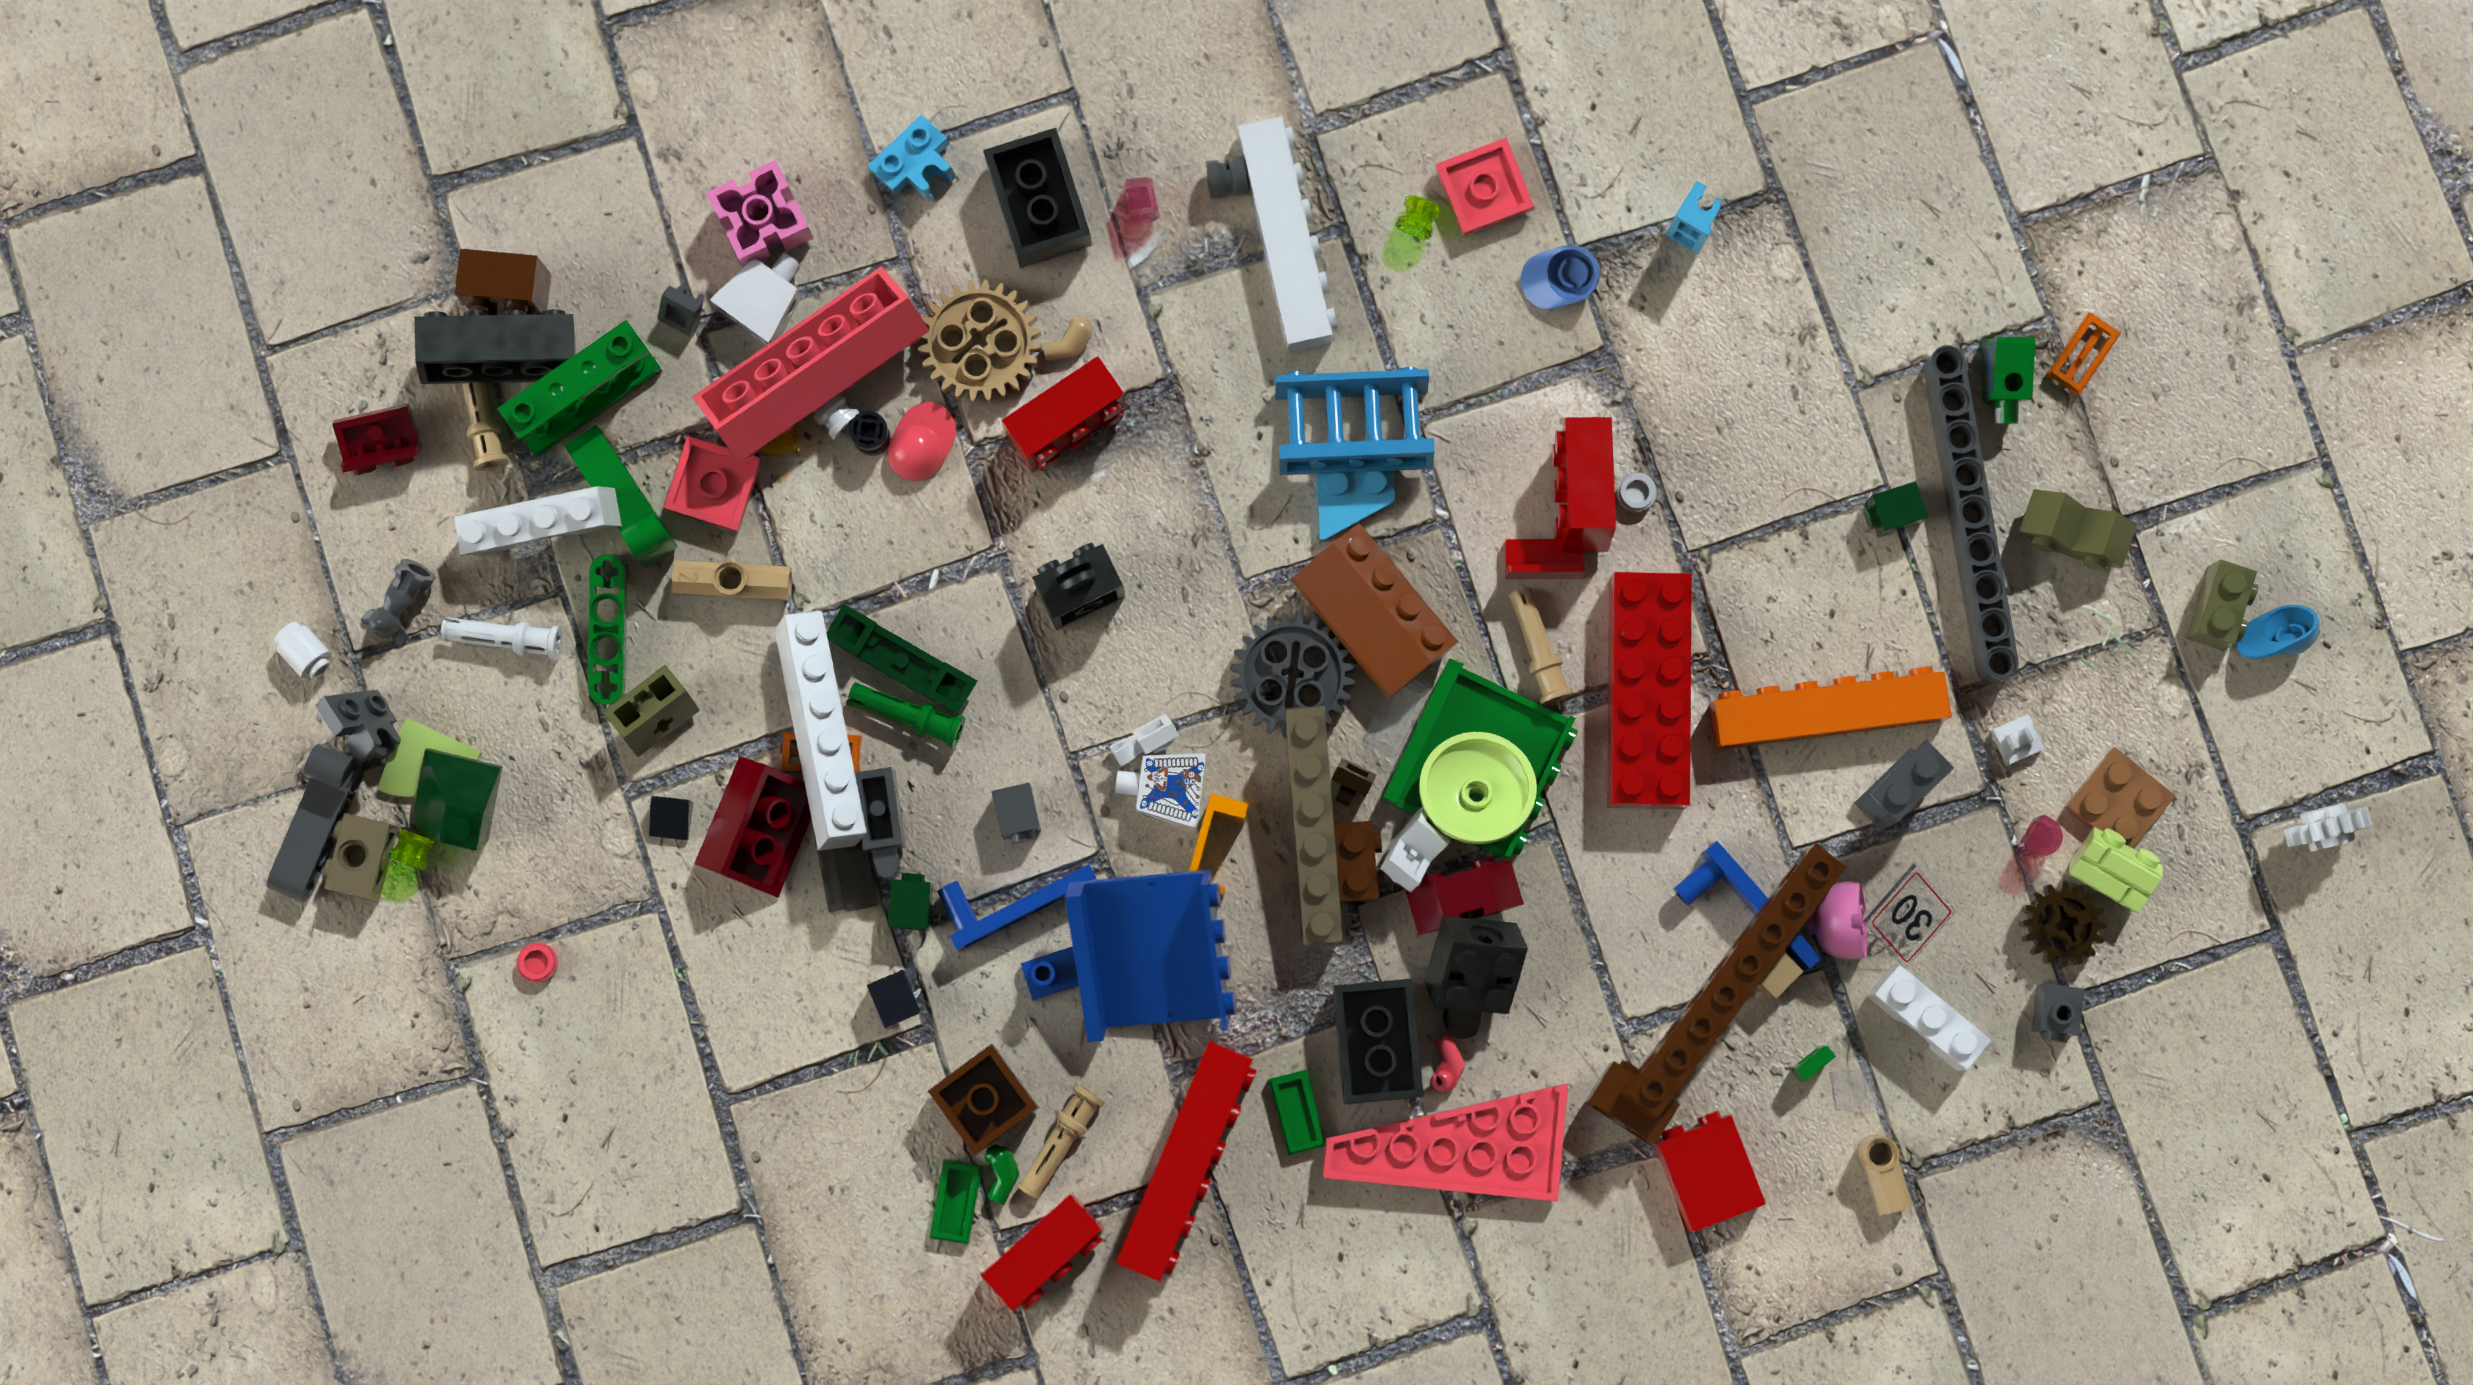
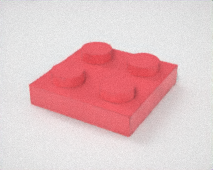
[1435,138,1534,237]
[663,436,762,533]

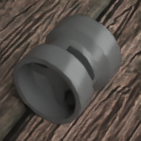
[1206,157,1248,199]

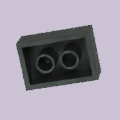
[983,128,1092,268]
[1332,978,1424,1105]

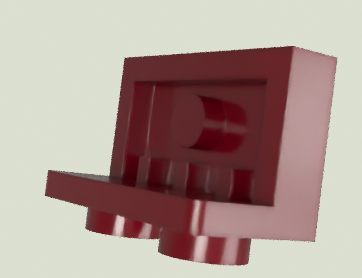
[332,403,422,475]

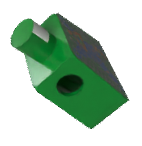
[1981,337,2036,424]

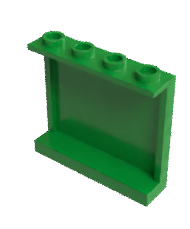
[1381,658,1578,860]

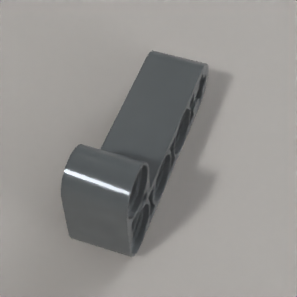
[267,744,366,903]

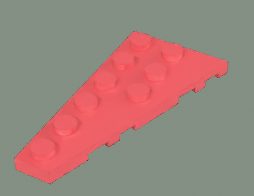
[1322,1083,1568,1202]

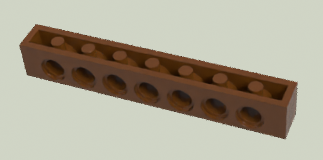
[1619,843,1847,1119]

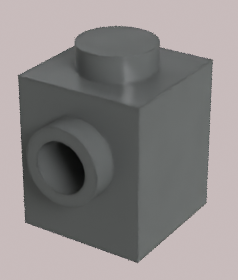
[2031,983,2085,1043]

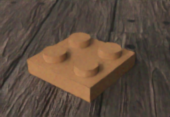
[2064,747,2176,849]

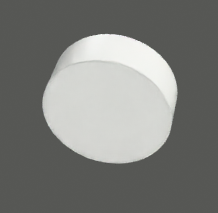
[1617,473,1657,513]

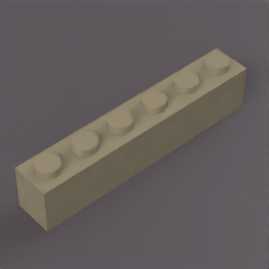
[1284,705,1343,945]

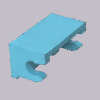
[1666,181,1721,255]

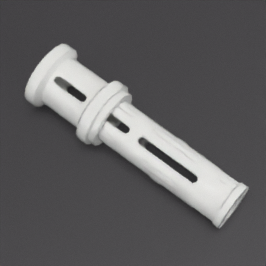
[441,616,563,660]

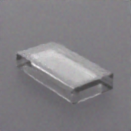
[1362,680,1432,759]

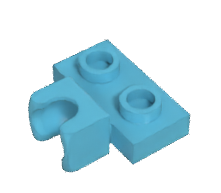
[867,114,955,201]

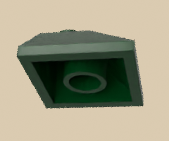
[411,748,503,851]

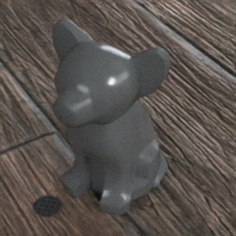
[361,559,436,646]

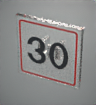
[1863,864,1957,969]

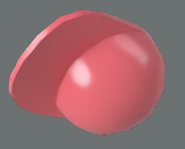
[887,402,956,481]

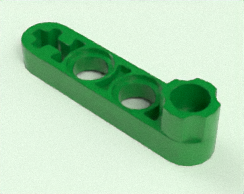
[588,554,630,705]

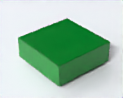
[1791,1045,1836,1082]

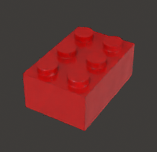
[1001,356,1126,473]
[1552,417,1616,552]
[980,1193,1104,1311]

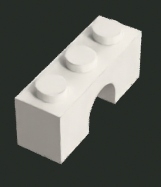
[1867,964,1991,1072]

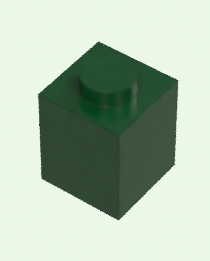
[1863,481,1928,537]
[888,873,934,931]

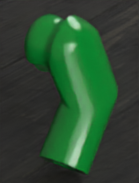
[985,1144,1019,1205]

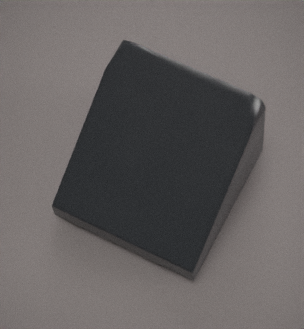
[649,796,693,841]

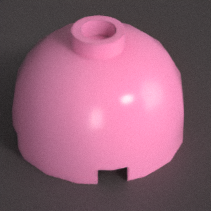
[1807,881,1868,960]

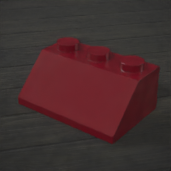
[694,756,811,898]

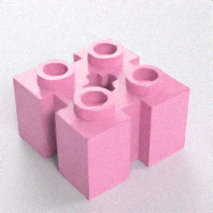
[706,160,813,268]

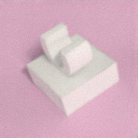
[1990,714,2044,766]

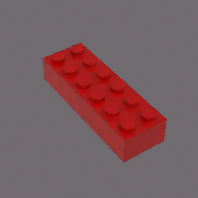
[1607,572,1692,810]
[1116,1040,1257,1282]

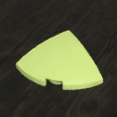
[377,717,482,797]

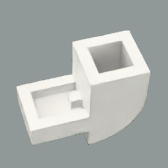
[1380,806,1451,893]

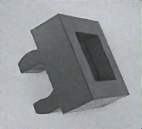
[657,284,705,337]

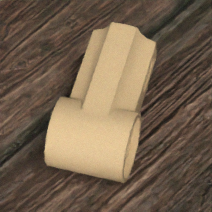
[1857,1134,1913,1215]

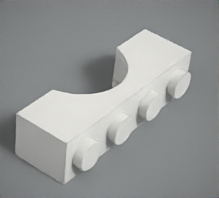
[454,486,622,556]

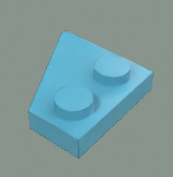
[1316,471,1395,542]

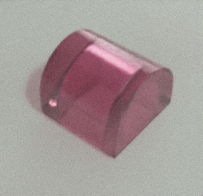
[1122,177,1160,226]
[2016,815,2063,859]

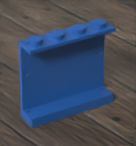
[1065,870,1236,1042]

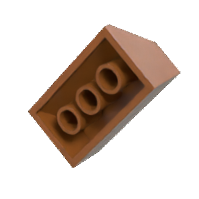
[1291,523,1458,699]

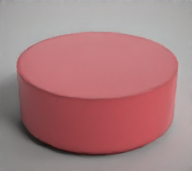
[517,943,559,982]

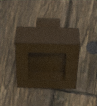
[1331,758,1377,807]

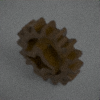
[2019,882,2107,967]

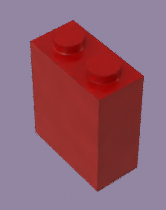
[1654,1110,1766,1232]

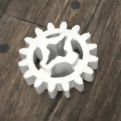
[2283,802,2373,852]

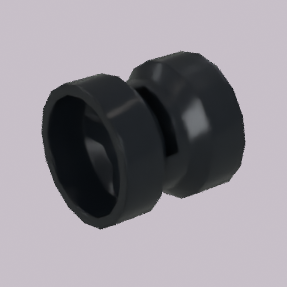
[849,411,891,456]

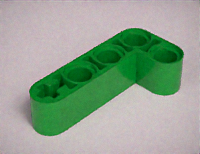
[564,424,678,568]

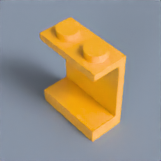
[1189,793,1249,900]

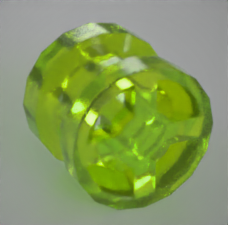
[1395,195,1441,239]
[388,828,436,871]

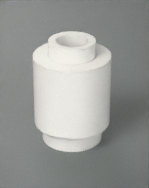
[273,621,332,679]

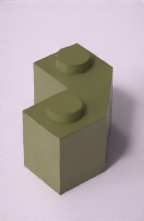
[2019,489,2137,571]

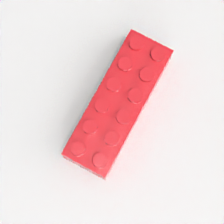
[692,266,929,462]

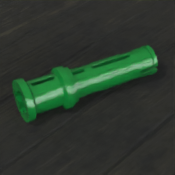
[847,682,965,749]

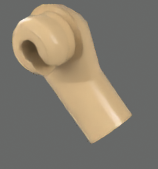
[1043,316,1092,362]

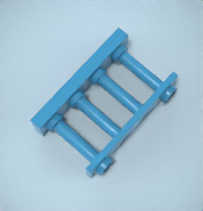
[1275,367,1435,475]

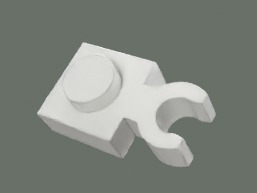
[1109,713,1179,766]

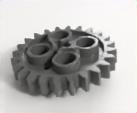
[1230,613,1355,738]

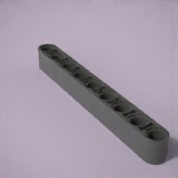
[1924,345,2019,685]

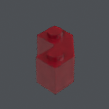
[1405,856,1524,935]

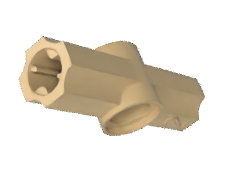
[672,560,792,601]

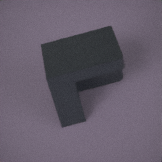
[867,969,920,1029]

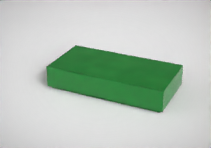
[1268,1069,1326,1156]
[930,1159,983,1244]

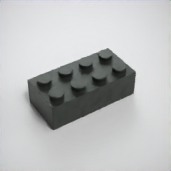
[414,309,576,384]

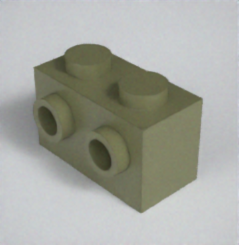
[2186,559,2258,650]

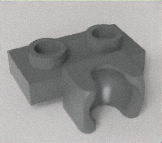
[315,690,401,763]

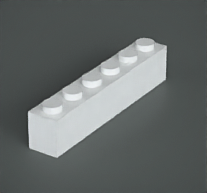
[1238,116,1338,353]
[774,611,867,851]

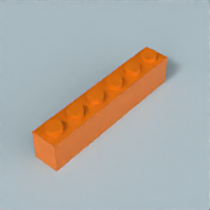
[1709,666,1952,750]

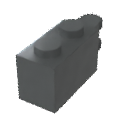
[855,767,906,881]

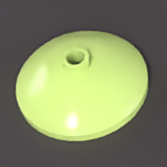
[1419,732,1537,844]

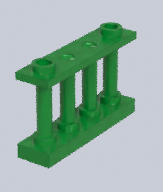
[497,320,663,457]

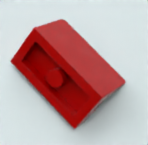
[1504,539,1586,579]

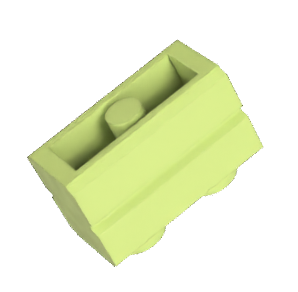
[2069,827,2163,913]

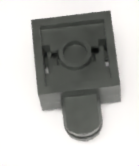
[1032,543,1125,630]
[1424,916,1528,1039]

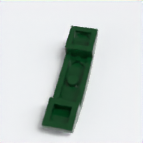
[826,603,978,715]

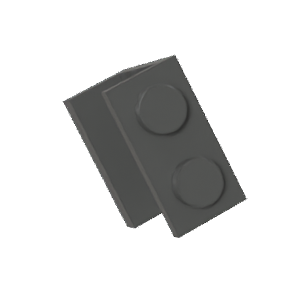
[1854,739,1954,830]

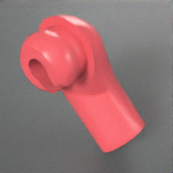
[1431,1034,1465,1092]

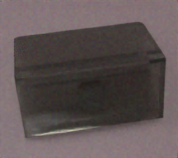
[815,838,878,915]

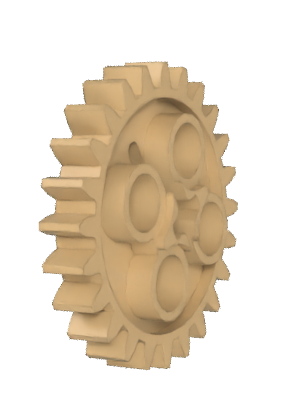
[918,279,1042,404]

